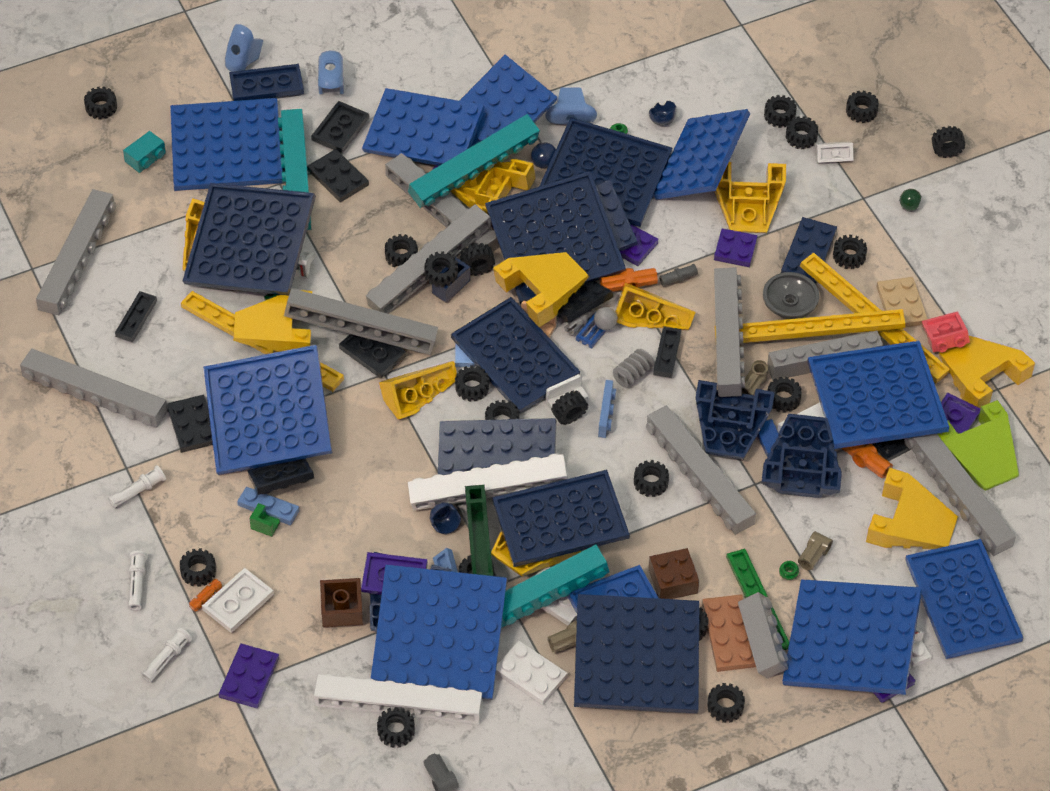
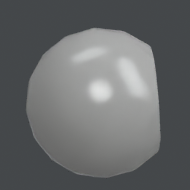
[594,307,618,330]

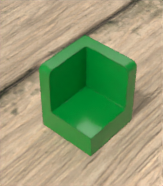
[249,503,280,537]

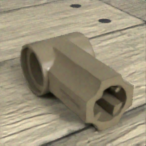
[741,360,768,395]
[798,531,833,571]
[548,621,577,654]

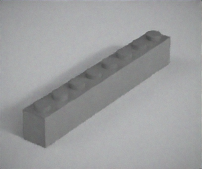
[385,153,499,252]
[36,189,116,316]
[366,204,492,314]
[714,267,745,397]
[284,288,438,355]
[20,348,168,428]
[646,405,756,535]
[904,434,1016,556]

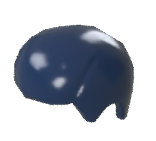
[649,100,676,125]
[531,142,556,169]
[429,502,461,534]

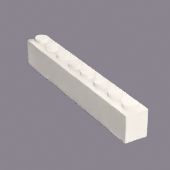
[408,454,568,511]
[314,674,482,724]

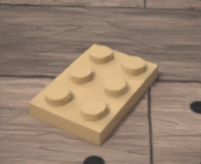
[876,277,927,327]

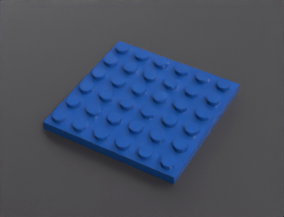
[170,98,283,191]
[808,341,949,449]
[203,345,333,475]
[371,565,507,700]
[782,579,922,695]

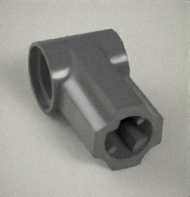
[423,753,459,791]

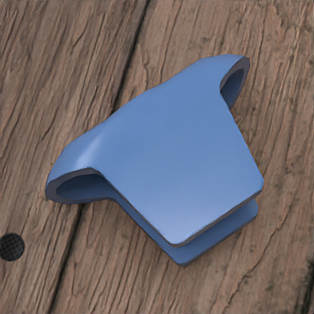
[225,24,263,72]
[318,50,344,94]
[545,87,597,125]

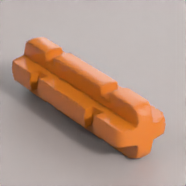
[189,579,222,612]

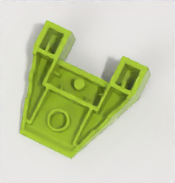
[937,400,1019,491]

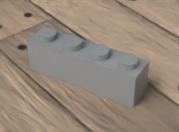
[738,592,788,679]

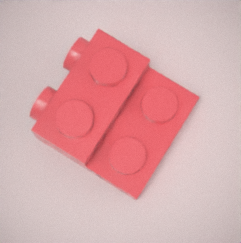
[922,311,970,353]

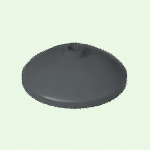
[763,272,819,319]

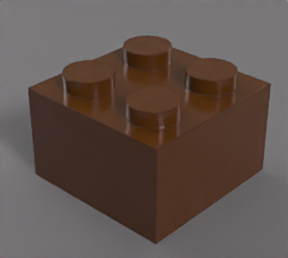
[648,548,699,599]
[320,578,363,628]

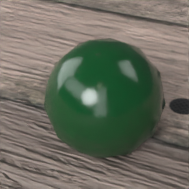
[899,188,922,212]

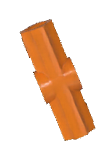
[600,268,658,292]
[841,444,893,478]

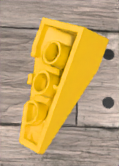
[615,283,696,330]
[379,361,457,419]

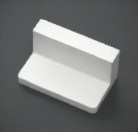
[814,141,854,163]
[546,374,589,409]

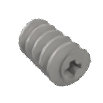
[613,349,655,388]

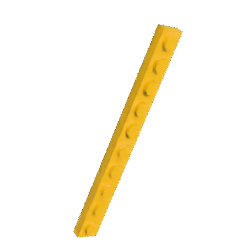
[800,253,950,383]
[181,291,344,392]
[714,309,905,343]

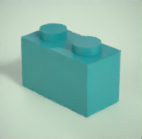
[123,131,166,173]

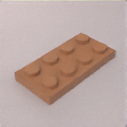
[702,594,756,672]

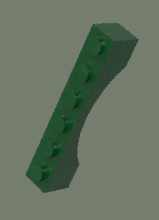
[465,484,493,576]

